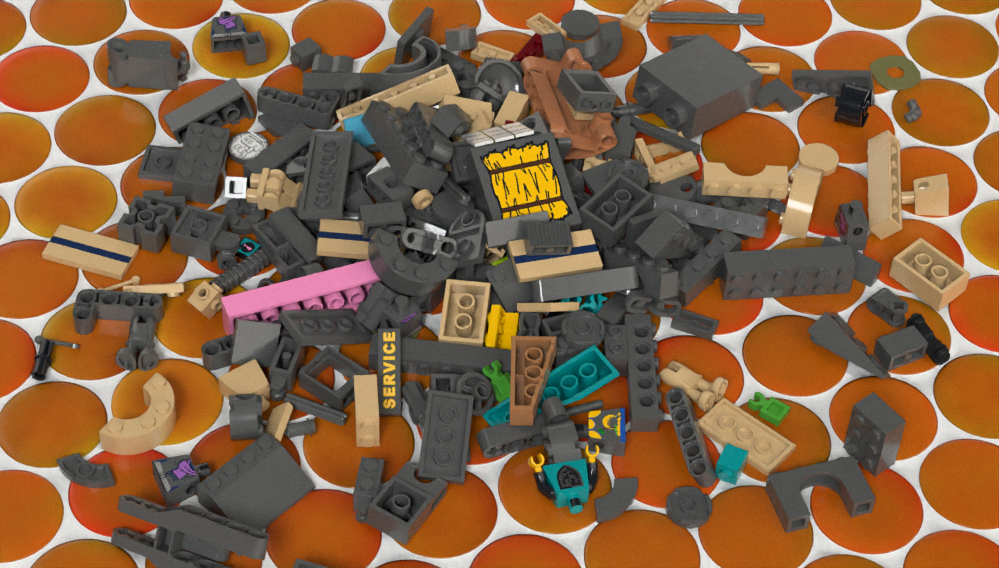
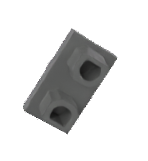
[467,77,506,113]

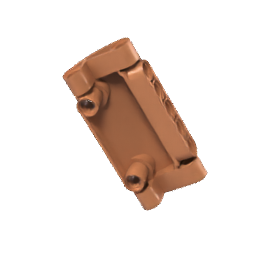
[520,48,617,159]

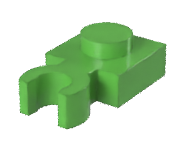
[482,360,511,403]
[748,392,791,427]

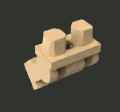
[246,168,303,212]

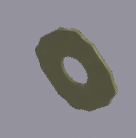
[870,55,921,91]

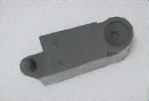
[107,38,190,90]

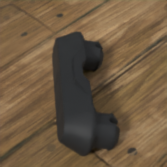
[906,313,950,365]

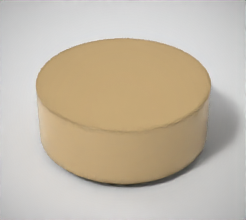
[411,189,434,210]

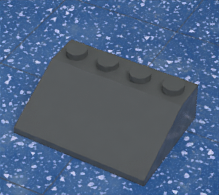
[197,433,315,531]

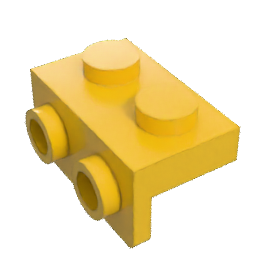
[484,305,520,350]

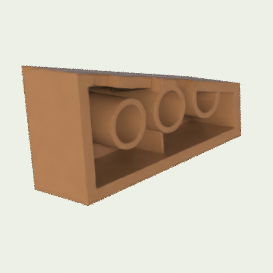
[510,336,557,426]

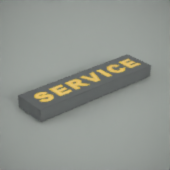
[378,328,401,417]

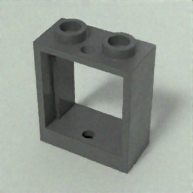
[556,69,617,113]
[298,346,369,411]

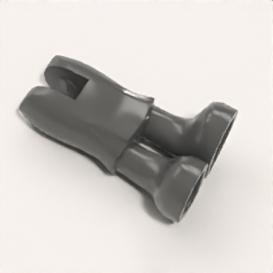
[115,316,158,371]

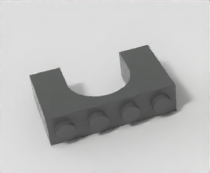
[765,455,876,533]

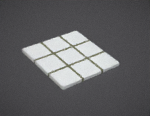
[460,122,534,147]

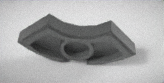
[56,453,115,488]
[594,477,638,523]

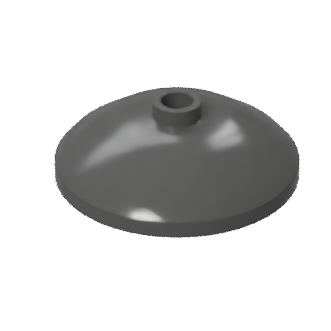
[472,59,525,119]

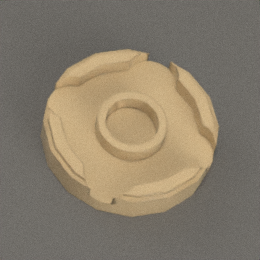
[798,143,839,176]

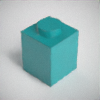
[715,443,748,485]

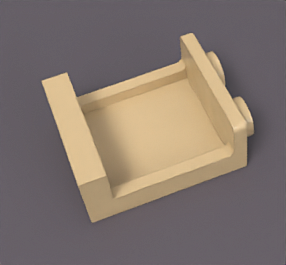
[633,131,696,173]

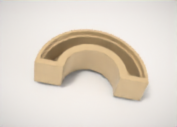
[779,164,824,239]
[99,372,176,455]

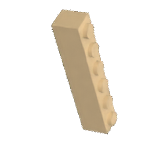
[336,64,460,131]
[867,130,902,240]

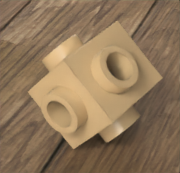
[187,281,224,319]

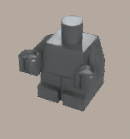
[286,153,308,184]

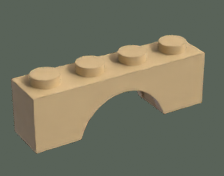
[701,162,788,199]

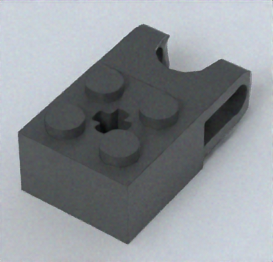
[366,461,448,545]

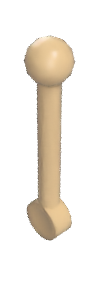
[97,276,140,291]

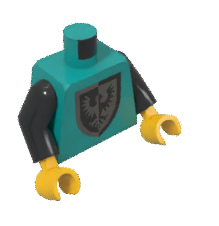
[528,445,599,514]

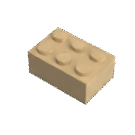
[889,238,970,311]
[438,279,492,347]

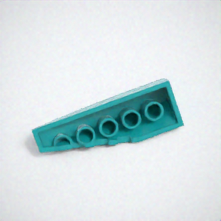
[482,345,620,427]

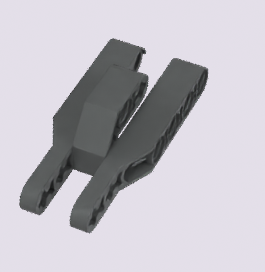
[111,494,269,568]

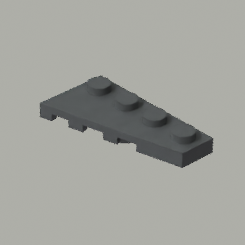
[792,70,875,106]

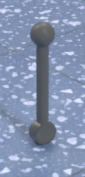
[34,335,80,349]

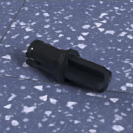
[31,339,54,381]

